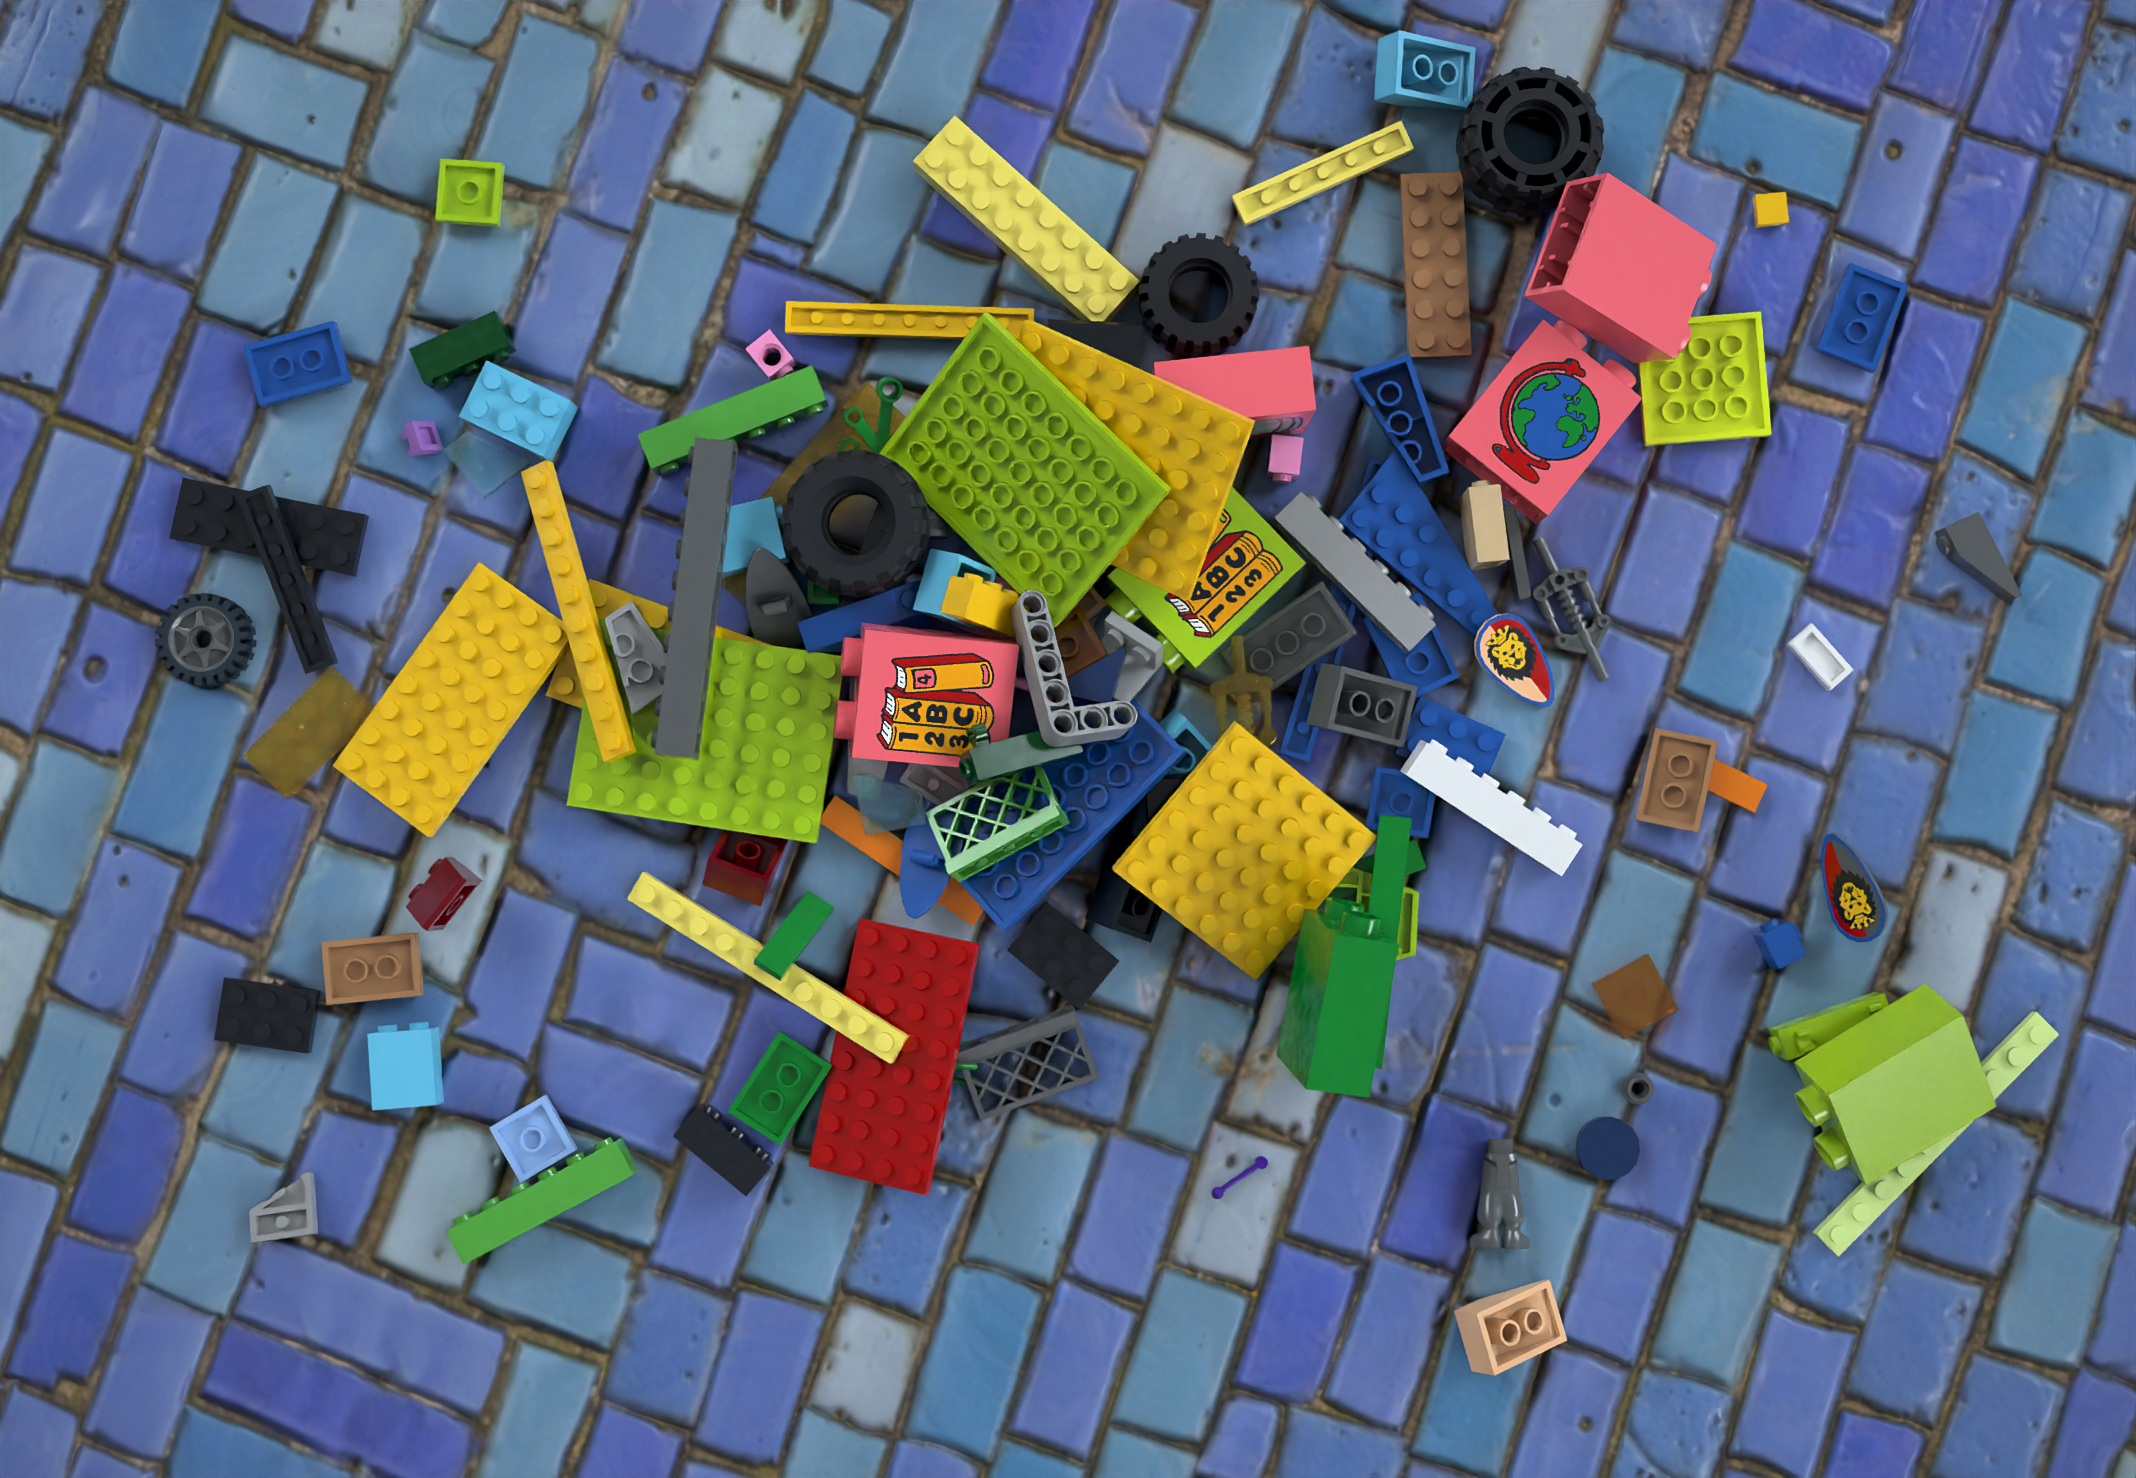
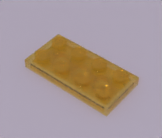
[242,666,375,799]

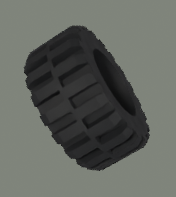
[1139,233,1259,359]

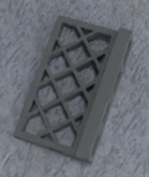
[957,1004,1099,1121]

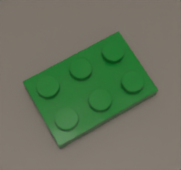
[728,1031,833,1146]

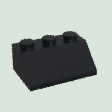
[1048,319,1142,369]
[1085,830,1163,943]

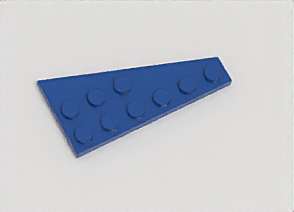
[1337,449,1498,639]

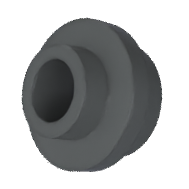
[1621,1073,1654,1105]

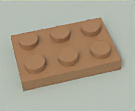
[1635,728,1718,834]
[321,932,424,1005]

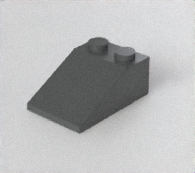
[1306,663,1418,747]

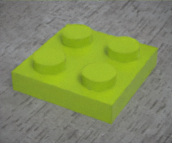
[435,158,505,227]

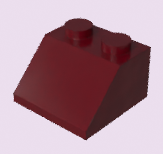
[702,830,788,907]
[406,857,482,931]

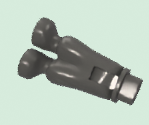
[1470,1139,1530,1249]

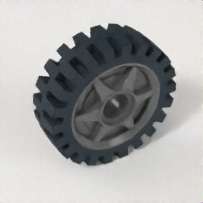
[155,593,257,687]

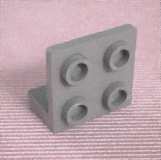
[1101,611,1163,702]

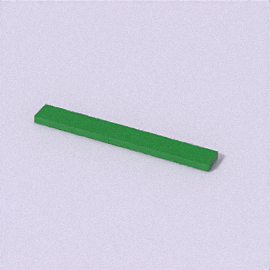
[1368,814,1412,1069]

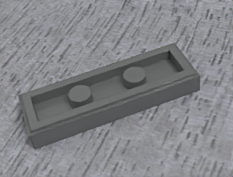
[1503,505,1531,602]

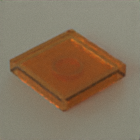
[1591,954,1679,1039]

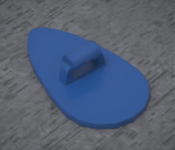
[900,809,965,919]

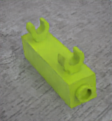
[1768,992,1889,1061]

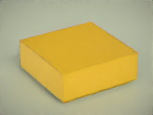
[1752,192,1789,228]

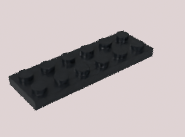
[169,478,369,577]

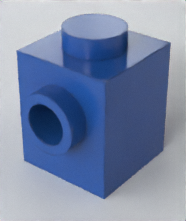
[1752,918,1807,969]

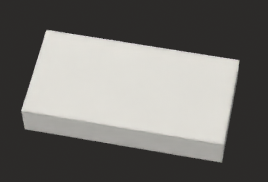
[1786,623,1853,691]

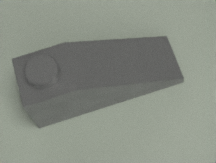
[1934,512,2022,602]

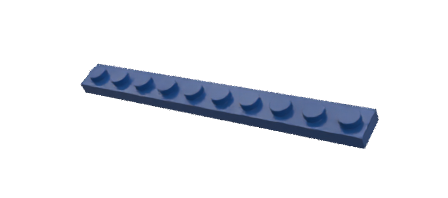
[1278,456,1384,763]

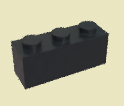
[673,1103,774,1197]

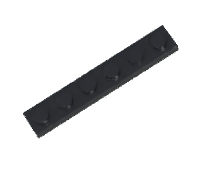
[237,485,338,674]

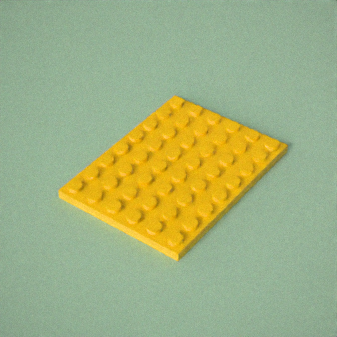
[1018,319,1255,600]

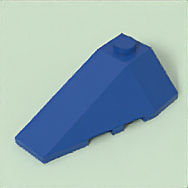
[796,580,934,653]

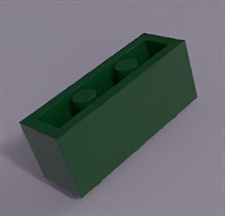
[409,311,517,389]

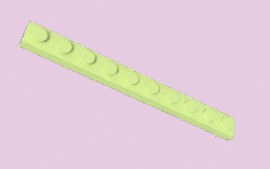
[1813,1011,2059,1257]

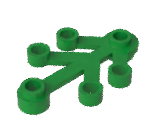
[839,377,903,454]

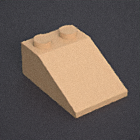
[1454,1279,1567,1376]

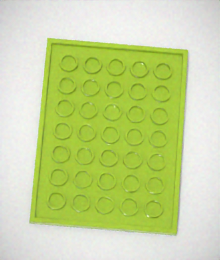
[879,313,1172,628]
[567,619,844,843]

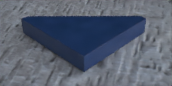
[1067,648,1127,704]

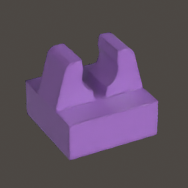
[401,421,444,456]

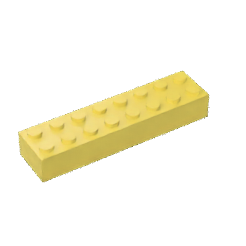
[913,116,1140,322]

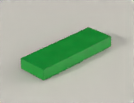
[754,891,834,981]

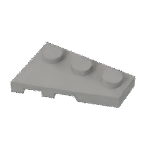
[605,601,667,715]

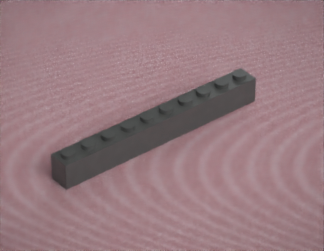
[651,437,739,761]

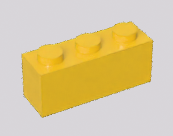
[940,573,1030,639]

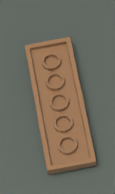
[1399,171,1472,360]

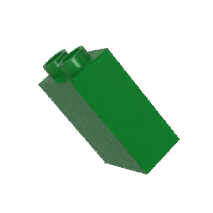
[1276,898,1399,1098]

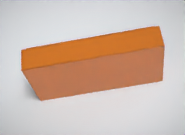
[1708,759,1768,813]

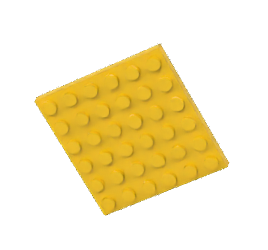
[1112,721,1377,981]

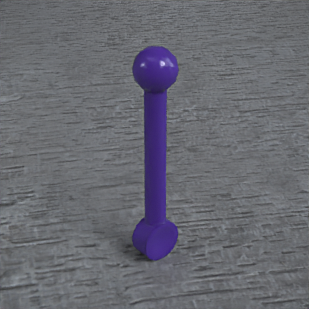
[1211,1156,1268,1199]

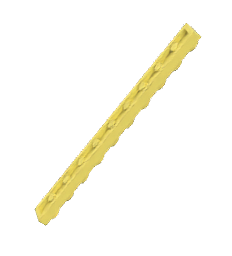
[627,872,909,1064]

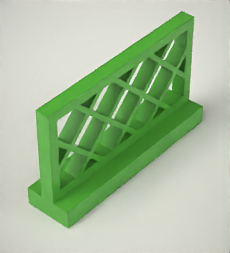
[926,766,1070,882]

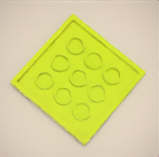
[1637,311,1772,446]

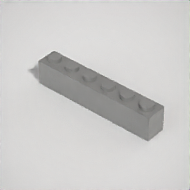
[1272,491,1436,654]

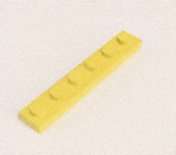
[1232,121,1414,227]

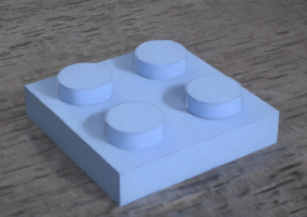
[489,1094,578,1183]

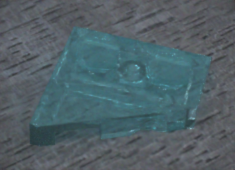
[853,774,928,835]

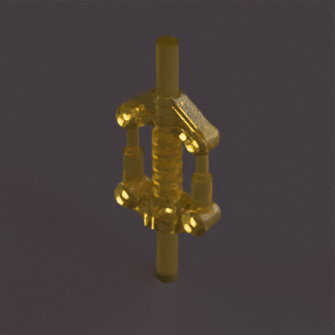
[1210,635,1278,747]

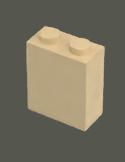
[1458,480,1510,570]

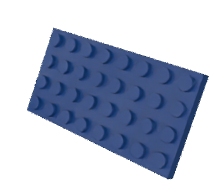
[953,698,1188,932]

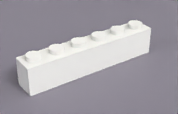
[1400,739,1582,876]

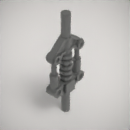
[1530,536,1611,682]

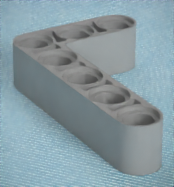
[1010,590,1137,747]

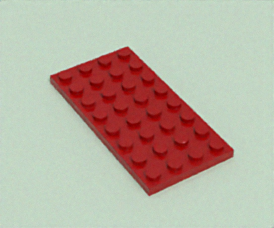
[808,918,980,1195]

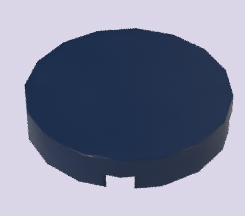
[1575,1116,1640,1180]

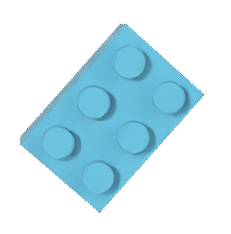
[459,360,578,462]

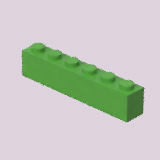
[637,365,829,475]
[446,1137,639,1265]

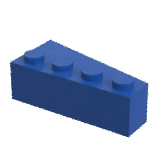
[1350,354,1450,486]

